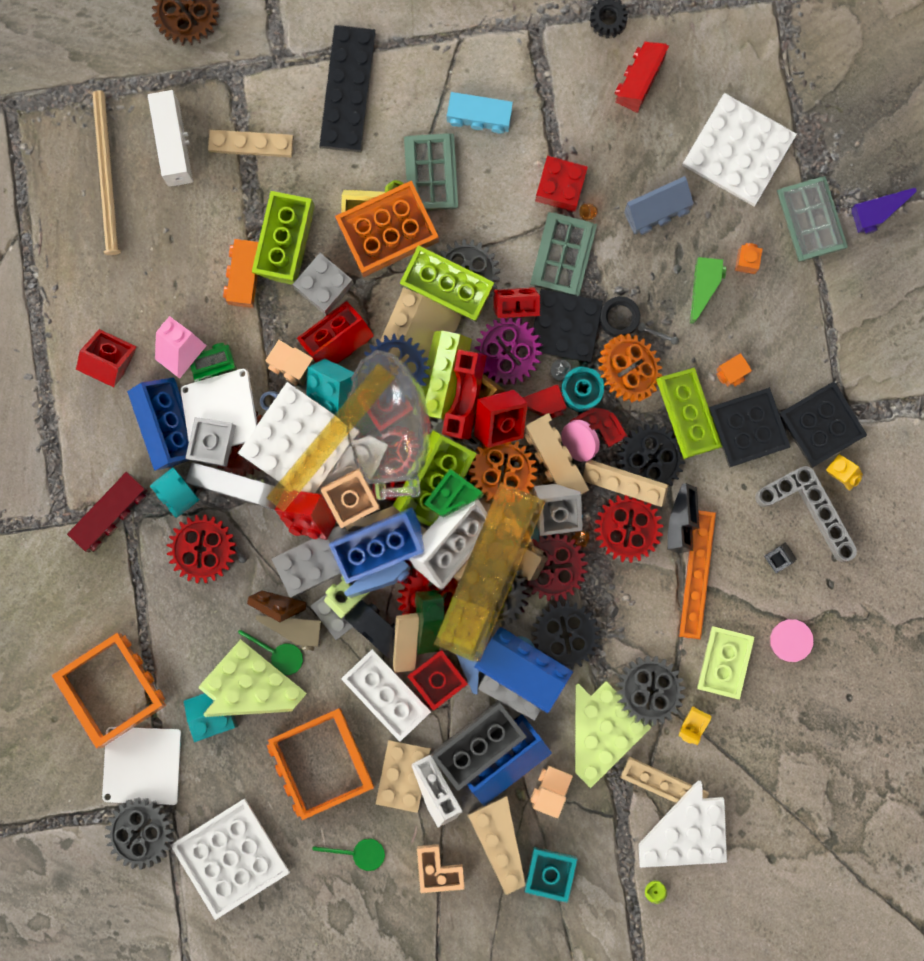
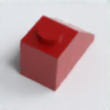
[522,384,567,419]

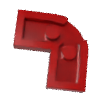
[569,408,628,448]

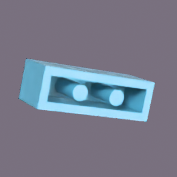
[447,92,513,133]

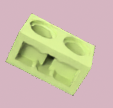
[324,576,370,619]

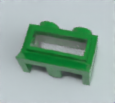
[190,343,237,382]

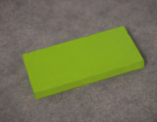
[656,367,722,459]

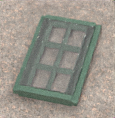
[404,133,458,211]
[777,176,848,262]
[530,212,597,296]

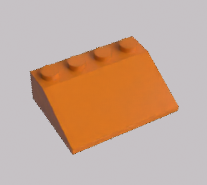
[335,180,439,278]

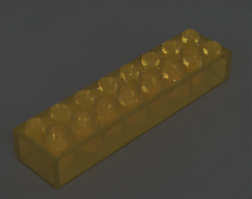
[434,482,546,662]

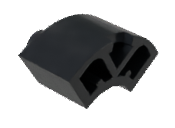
[345,600,396,659]

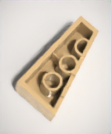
[524,413,589,496]
[468,794,526,895]

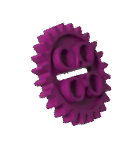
[474,317,543,385]

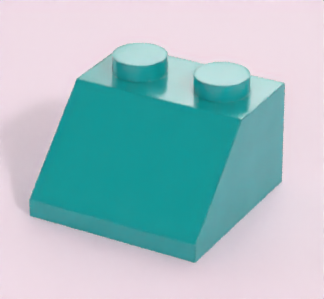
[184,693,238,742]

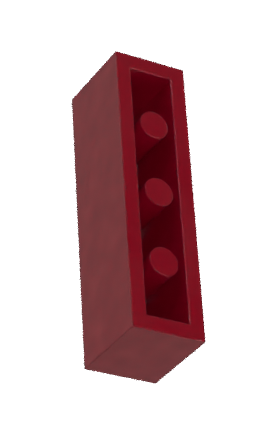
[67,472,148,553]

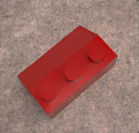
[614,41,669,113]
[296,301,374,364]

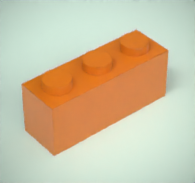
[223,239,258,308]

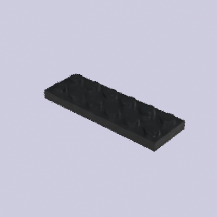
[319,25,376,153]

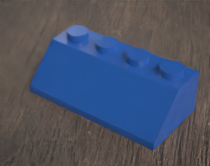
[127,377,190,471]
[329,508,425,584]
[474,627,573,713]
[467,714,552,806]

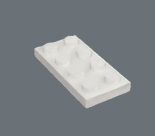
[341,649,431,741]

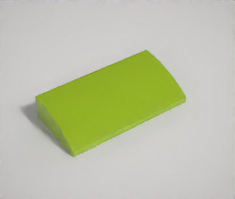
[400,245,494,322]

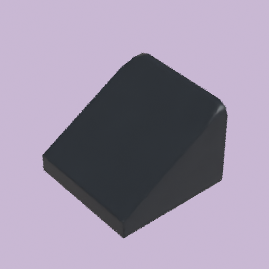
[764,542,797,573]

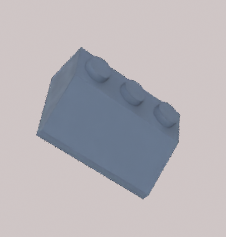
[624,176,694,235]

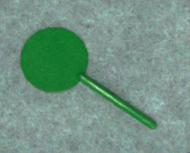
[238,630,303,675]
[312,838,385,871]

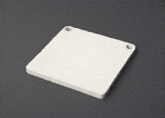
[181,369,257,447]
[102,727,181,805]

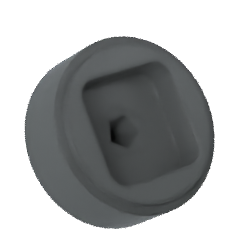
[550,359,572,381]

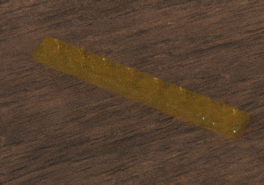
[266,363,395,512]

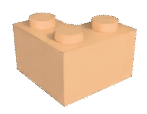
[265,340,315,386]
[530,765,573,819]
[417,844,464,893]

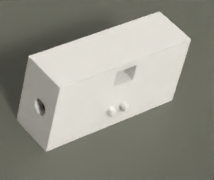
[148,90,193,187]

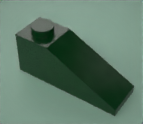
[415,590,444,654]

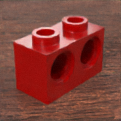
[493,288,540,318]

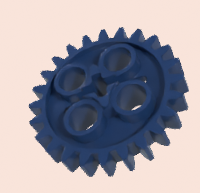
[360,334,431,404]

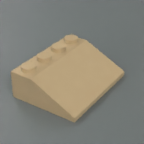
[375,287,462,389]

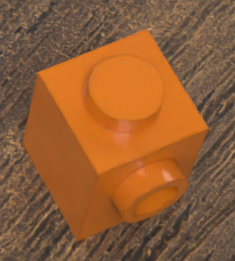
[735,243,763,274]
[716,353,752,387]

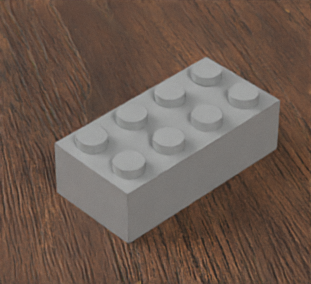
[272,526,354,598]

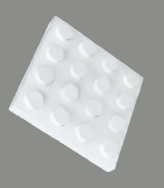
[682,93,797,206]
[238,382,358,493]
[170,798,290,920]

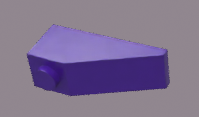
[851,187,917,234]

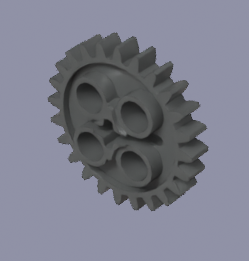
[440,239,500,297]
[615,656,685,726]
[105,798,175,870]

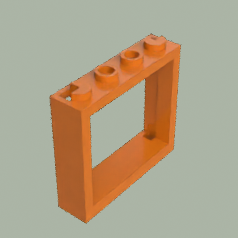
[51,633,166,748]
[267,708,375,820]

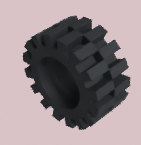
[589,0,628,38]

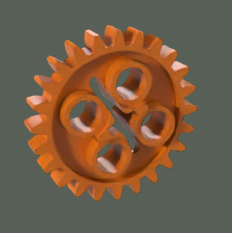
[598,334,662,403]
[467,441,537,506]

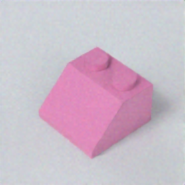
[155,316,207,378]

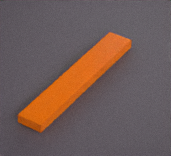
[679,510,716,640]

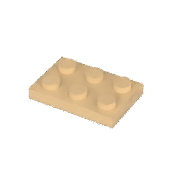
[376,740,431,813]

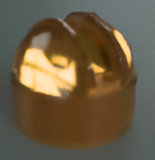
[579,203,598,221]
[571,529,590,548]

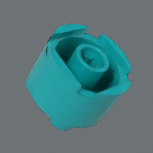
[561,367,604,412]
[150,467,200,518]

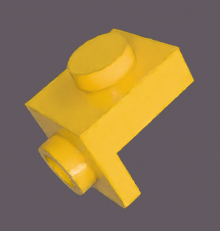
[826,454,863,491]
[679,706,711,745]

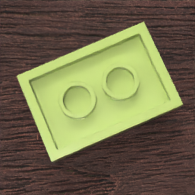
[697,626,754,700]

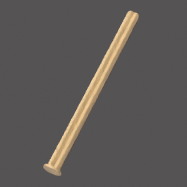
[93,91,121,255]

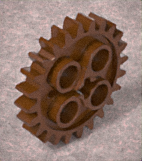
[152,0,220,46]

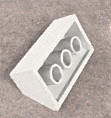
[409,499,496,589]

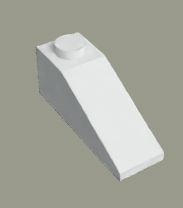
[412,755,462,828]

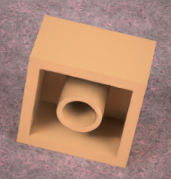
[321,468,380,528]

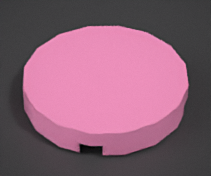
[561,420,600,462]
[770,620,813,662]

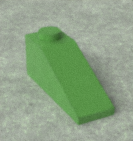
[690,257,726,324]

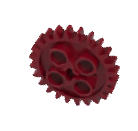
[526,534,588,602]

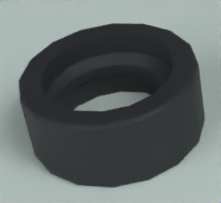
[600,296,641,337]

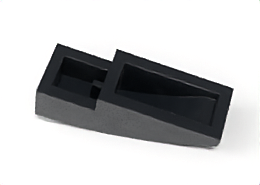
[667,483,700,554]

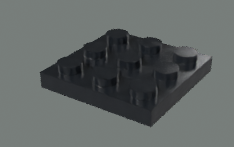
[533,289,603,363]
[779,381,867,468]
[709,387,791,468]

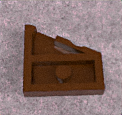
[247,590,307,623]

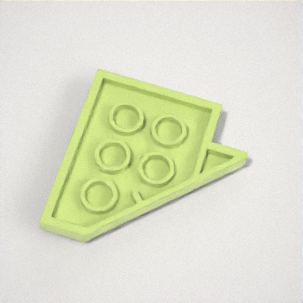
[199,639,307,717]
[575,681,652,788]

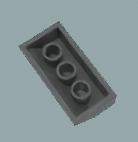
[431,700,526,791]

